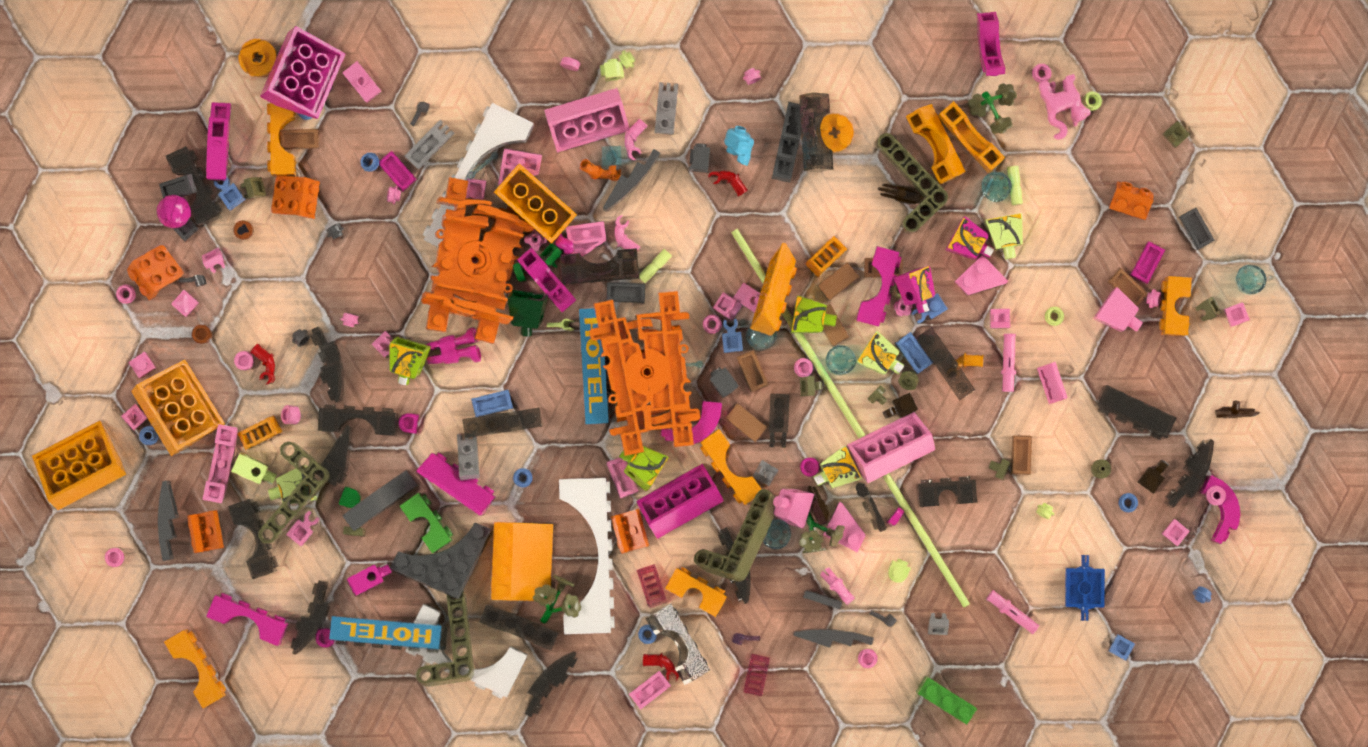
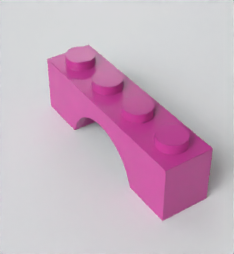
[856,246,902,327]
[206,593,289,646]

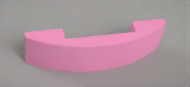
[202,424,238,503]

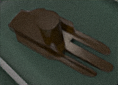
[878,184,921,204]
[1215,400,1260,418]
[807,486,829,526]

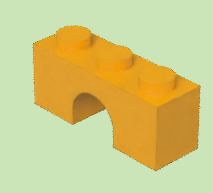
[1159,276,1192,336]
[665,567,727,617]

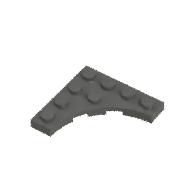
[390,523,493,599]

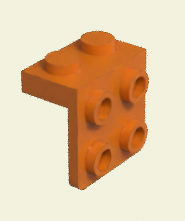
[271,176,320,219]
[127,245,184,301]

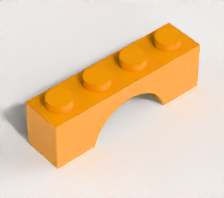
[938,101,1005,173]
[267,103,296,177]
[905,104,966,184]
[700,429,761,505]
[164,629,226,708]

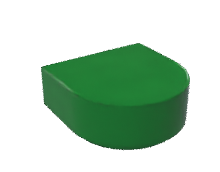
[513,263,527,282]
[339,486,361,508]

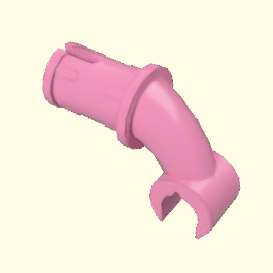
[624,119,647,161]
[615,215,640,256]
[820,568,855,605]

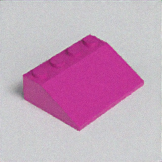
[260,26,345,119]

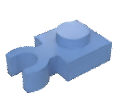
[214,177,246,211]
[911,293,947,324]
[722,319,743,353]

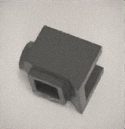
[689,143,710,173]

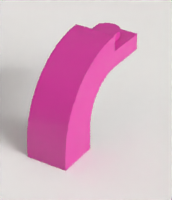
[977,12,1005,76]
[517,247,576,312]
[661,401,722,444]
[1199,475,1240,544]

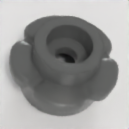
[326,223,344,239]
[292,329,310,347]

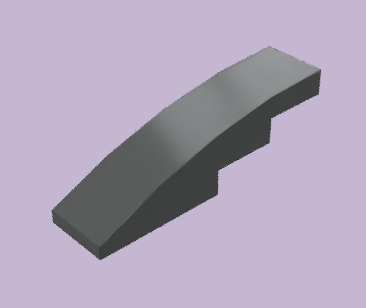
[772,102,807,183]
[603,149,660,212]
[342,470,418,531]
[158,481,180,561]
[793,629,874,648]

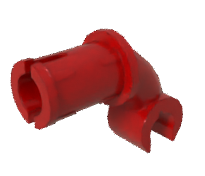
[708,171,748,197]
[250,344,275,385]
[643,653,680,681]

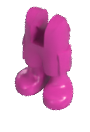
[425,327,481,364]

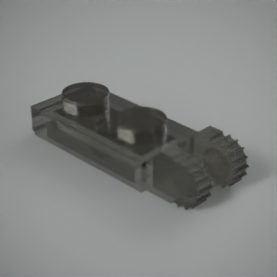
[769,393,790,448]
[855,482,887,532]

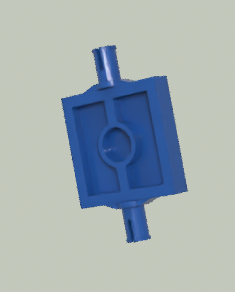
[1065,555,1105,621]

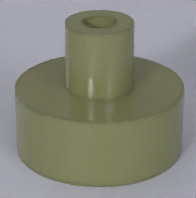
[898,370,919,390]
[867,385,887,405]
[1091,459,1111,479]

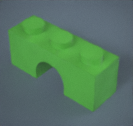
[400,493,453,554]
[916,676,977,725]

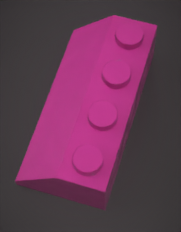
[416,452,496,516]
[636,463,724,539]

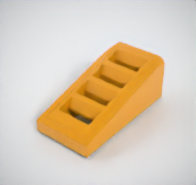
[805,236,847,277]
[237,415,282,450]

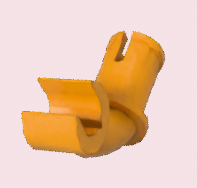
[947,352,984,380]

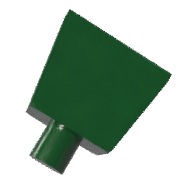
[508,290,548,337]

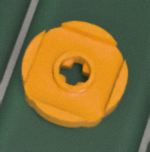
[238,39,277,78]
[815,114,854,153]

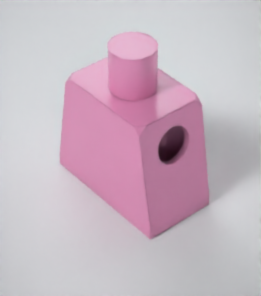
[1093,287,1143,332]
[773,488,814,529]

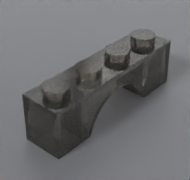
[799,92,833,172]
[165,146,222,227]
[560,248,639,285]
[318,404,398,436]
[228,499,278,579]
[479,603,559,651]
[645,603,710,685]

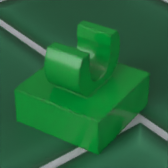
[539,243,565,268]

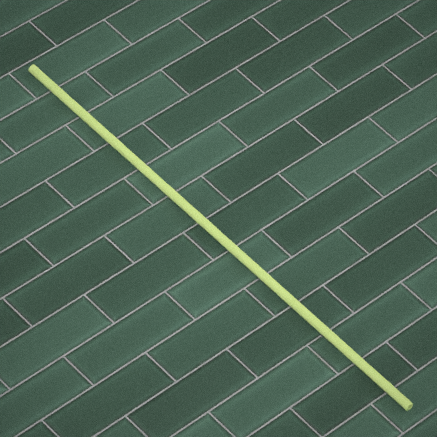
[731,229,970,608]

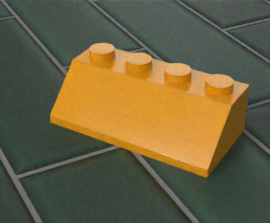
[494,163,577,244]

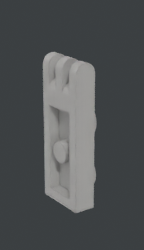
[655,82,678,135]
[405,120,454,170]
[457,432,480,480]

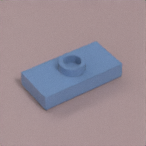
[895,332,933,374]
[471,390,513,418]

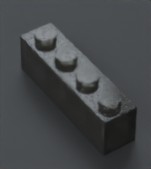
[1094,385,1176,441]

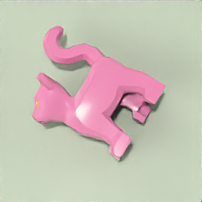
[1038,74,1090,140]

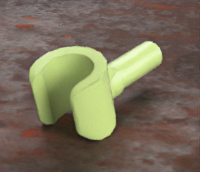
[547,319,575,331]

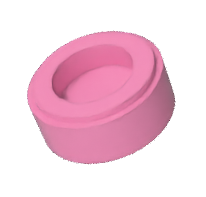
[560,57,580,71]
[234,351,254,370]

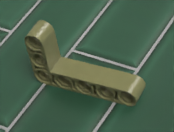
[877,133,948,234]
[258,442,329,543]
[694,489,776,582]
[416,590,474,687]

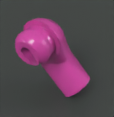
[555,233,574,254]

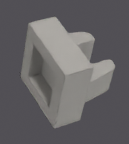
[753,460,778,486]
[928,613,949,635]

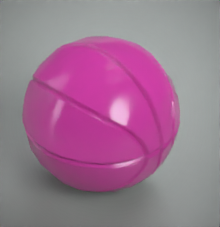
[156,195,191,229]

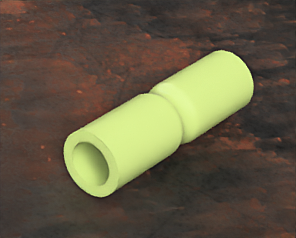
[1007,166,1023,205]
[637,249,672,284]

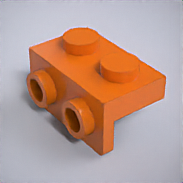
[1109,182,1154,220]
[611,509,649,553]
[187,510,224,553]

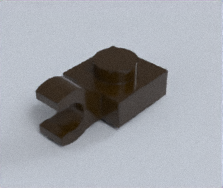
[882,393,918,419]
[1137,460,1169,494]

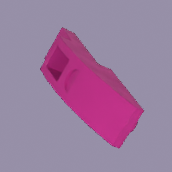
[206,102,232,180]

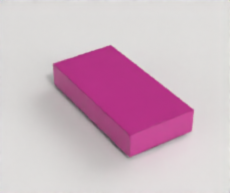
[379,150,417,192]
[1130,241,1165,284]

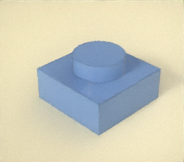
[1108,634,1135,661]

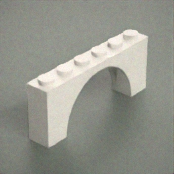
[403,604,528,699]

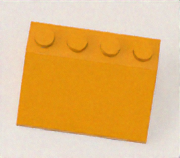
[750,242,797,336]
[131,360,225,457]
[32,421,126,510]
[491,522,553,601]

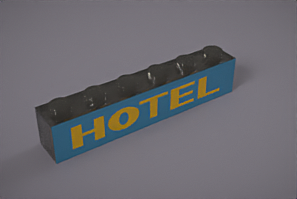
[579,308,613,425]
[329,616,448,653]

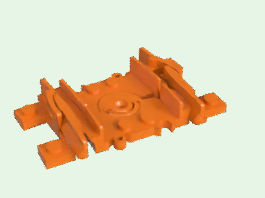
[421,177,534,344]
[589,291,700,456]

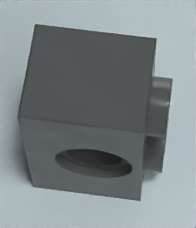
[709,367,739,399]

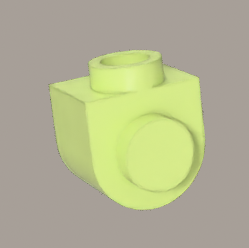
[600,59,624,82]
[887,558,911,583]

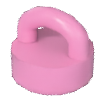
[281,405,301,425]

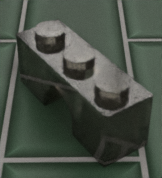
[916,476,978,507]

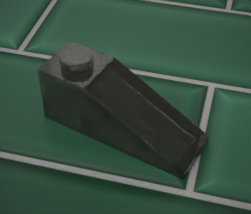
[315,425,353,486]

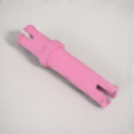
[1001,334,1016,392]
[986,590,1039,634]

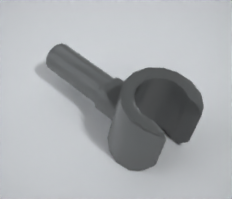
[410,102,430,126]
[178,275,207,287]
[869,610,897,627]

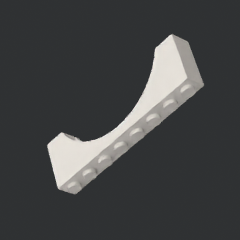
[423,103,534,247]
[559,477,615,634]

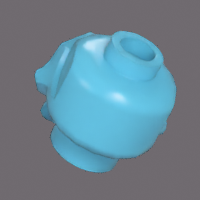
[724,126,754,166]

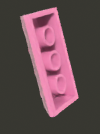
[544,88,630,153]
[847,412,935,483]

